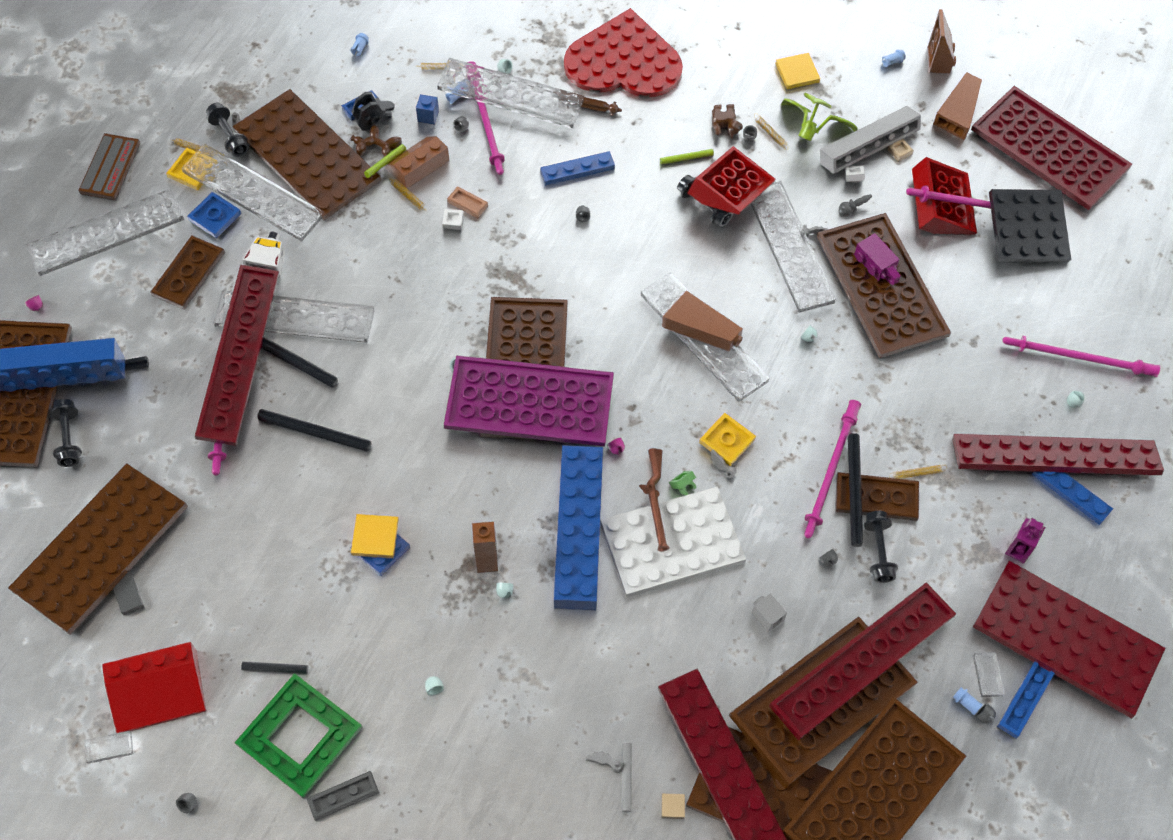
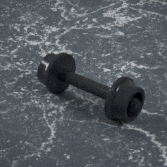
[206,102,249,157]
[677,175,733,227]
[50,399,82,467]
[864,511,898,583]

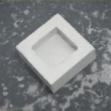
[845,166,865,183]
[442,209,464,230]

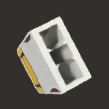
[242,231,285,277]

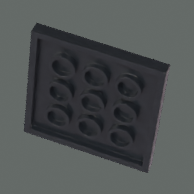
[989,189,1072,262]

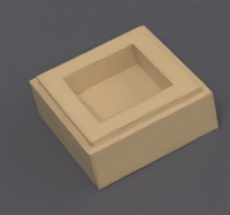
[887,139,914,162]
[661,793,685,819]

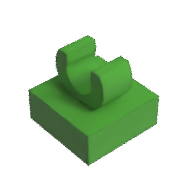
[669,471,696,495]

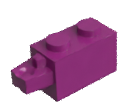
[854,233,901,286]
[1005,517,1046,564]

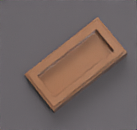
[447,186,488,219]

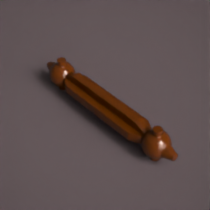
[553,90,622,116]

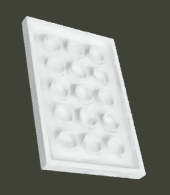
[600,486,746,597]

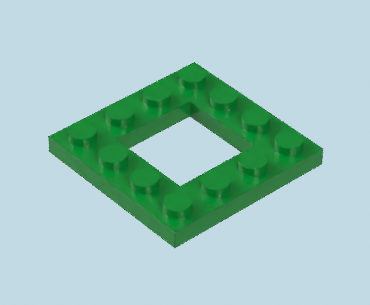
[234,673,362,799]

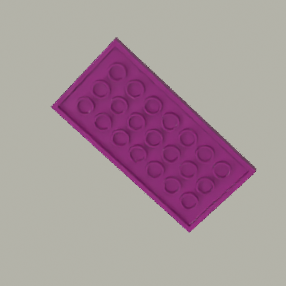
[443,355,614,447]

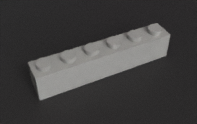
[820,106,921,174]

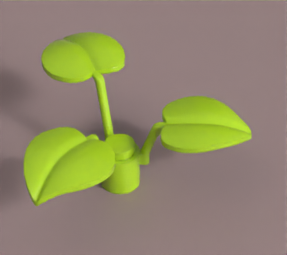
[781,93,858,142]

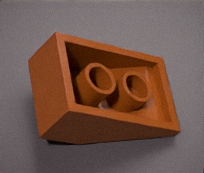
[927,9,956,74]

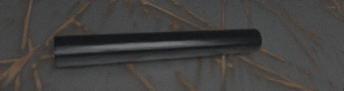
[241,661,308,674]

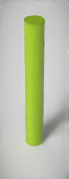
[364,144,406,178]
[660,149,714,165]

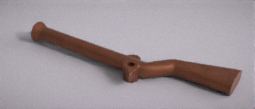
[639,448,670,552]

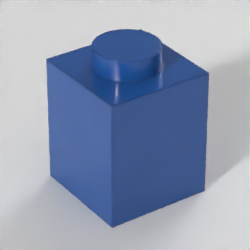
[416,94,439,125]

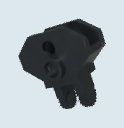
[352,92,395,131]

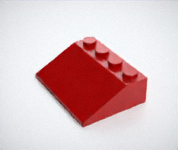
[688,146,776,215]
[912,157,977,235]
[102,642,206,734]

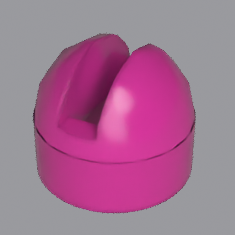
[25,295,43,311]
[607,437,625,455]

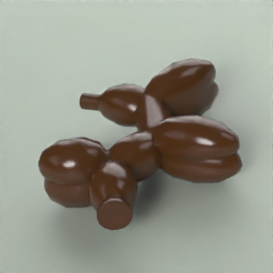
[351,125,402,157]

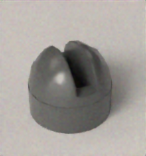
[453,116,469,133]
[743,125,757,141]
[576,205,591,222]
[819,549,838,567]
[976,703,996,723]
[176,793,197,814]

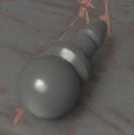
[839,194,872,216]

